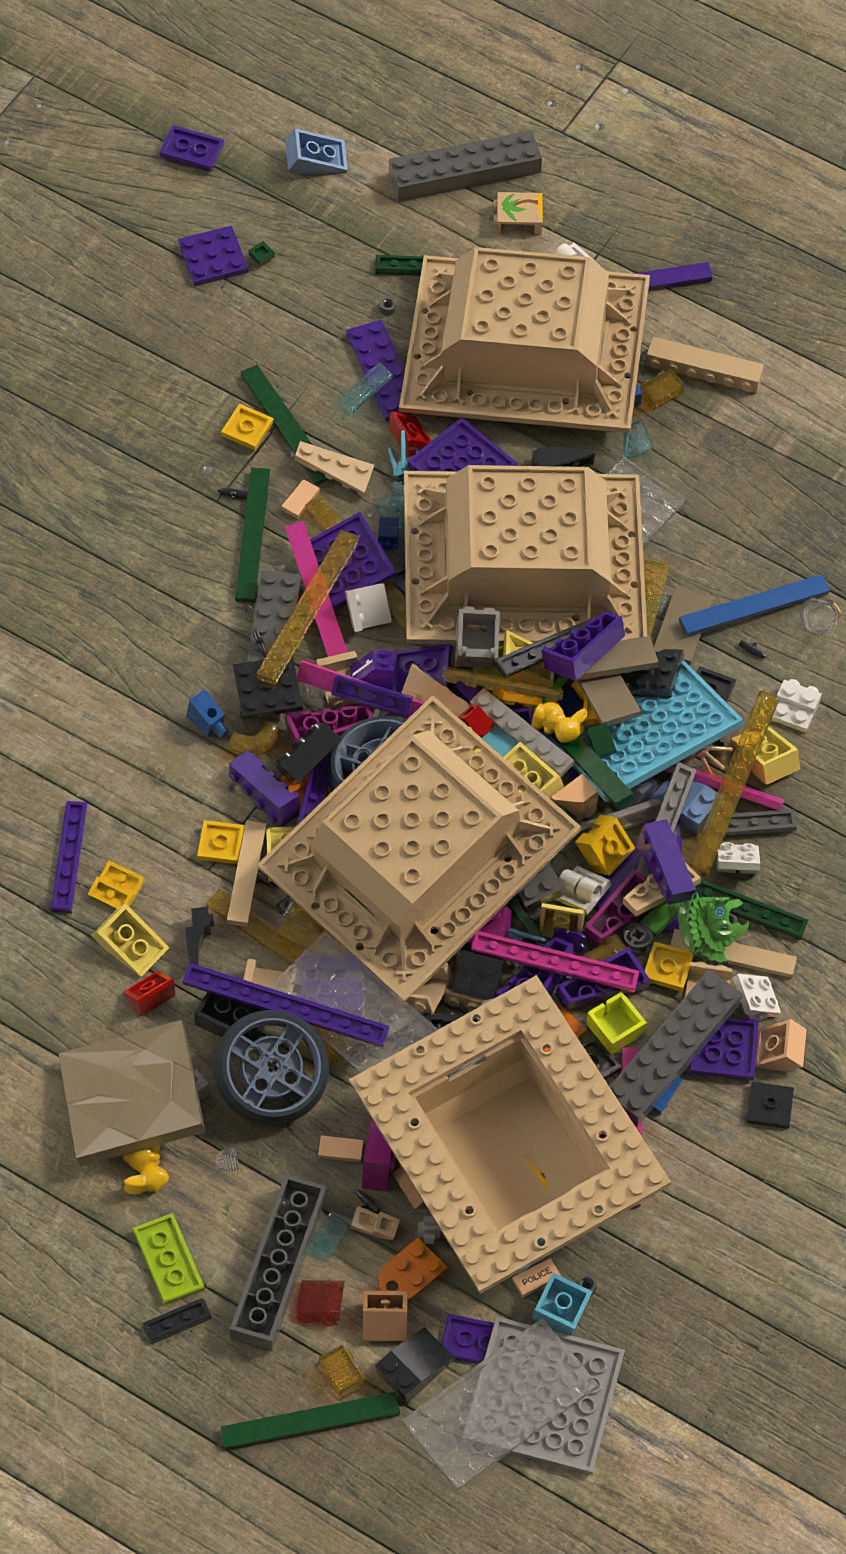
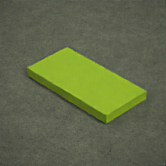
[132,1213,205,1306]

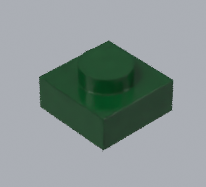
[248,241,275,266]

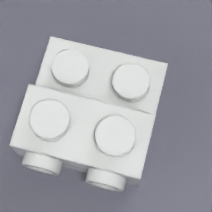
[768,679,822,733]

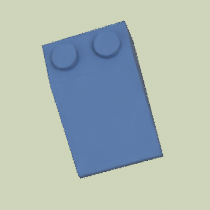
[285,128,348,175]
[648,774,723,836]

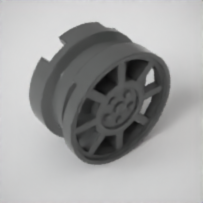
[623,922,653,955]

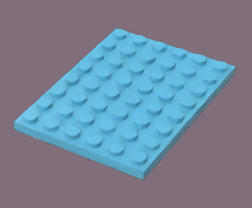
[543,660,744,802]

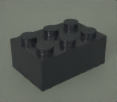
[275,722,342,784]
[194,992,266,1042]

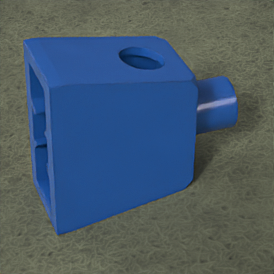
[186,689,229,739]

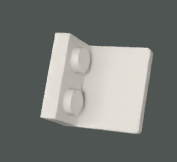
[345,583,392,632]

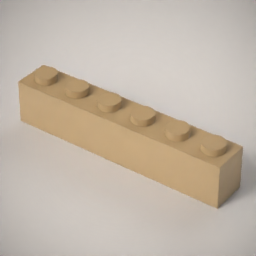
[646,337,764,393]

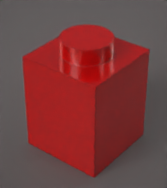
[458,704,494,737]

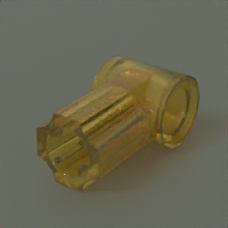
[585,934,627,961]

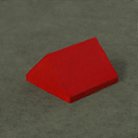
[389,411,432,458]
[123,971,176,1017]

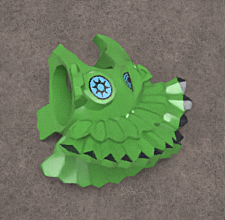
[677,892,749,966]

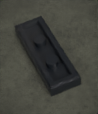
[142,1298,212,1345]

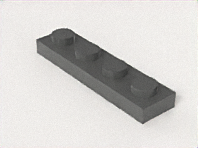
[712,809,797,837]

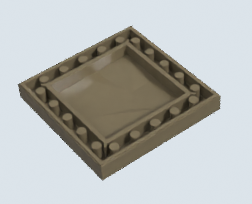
[59,1020,205,1167]

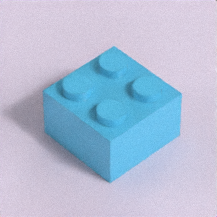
[531,1272,592,1336]

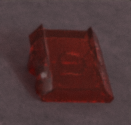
[295,1280,345,1326]

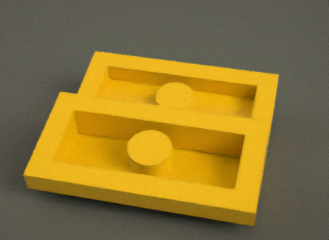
[88,860,146,909]

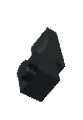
[185,906,214,965]

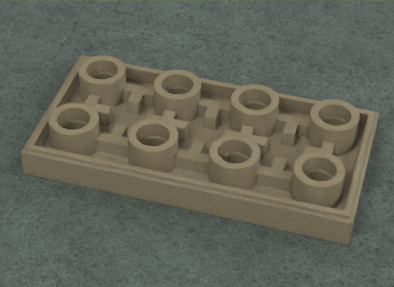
[654,587,713,665]
[579,636,659,680]
[577,674,641,726]

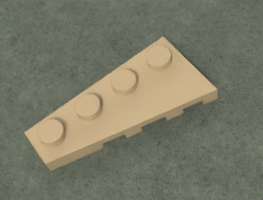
[294,441,374,497]
[402,664,471,717]
[623,863,701,916]

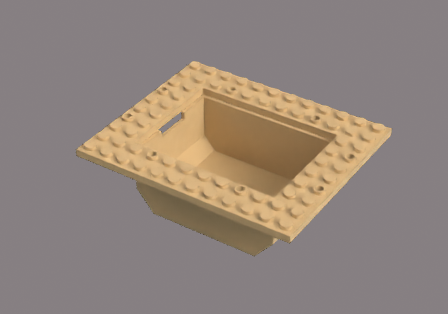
[399,247,650,433]
[404,465,647,645]
[257,695,581,1003]
[349,975,671,1294]

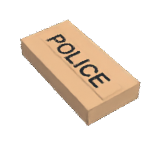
[512,1258,561,1298]

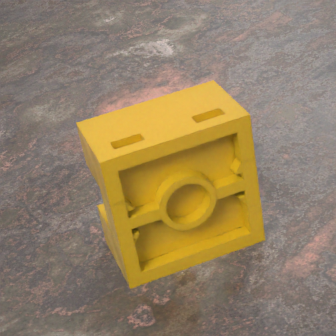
[575,815,635,875]

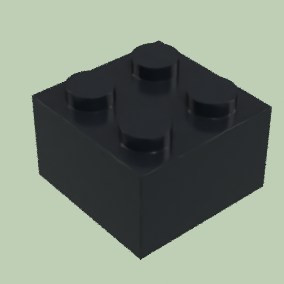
[452,950,505,1000]

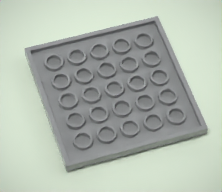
[462,1316,625,1475]

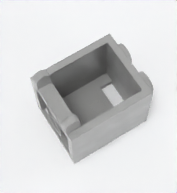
[455,607,500,669]

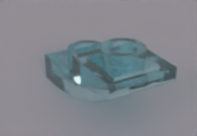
[311,1211,352,1258]

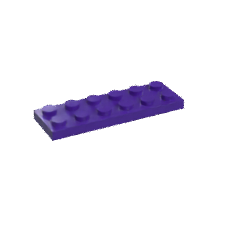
[346,319,414,422]

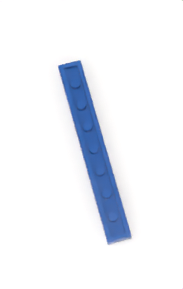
[679,574,830,636]

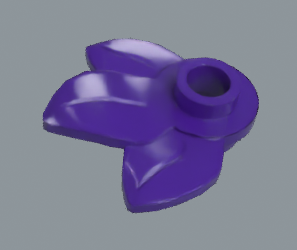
[551,928,589,953]

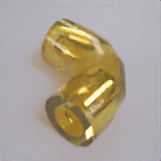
[228,722,282,755]

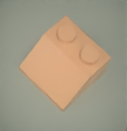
[551,774,598,821]
[755,1019,806,1072]

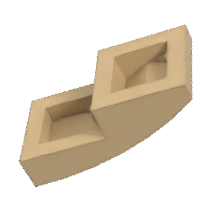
[349,1206,400,1240]

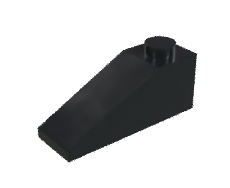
[531,446,595,467]

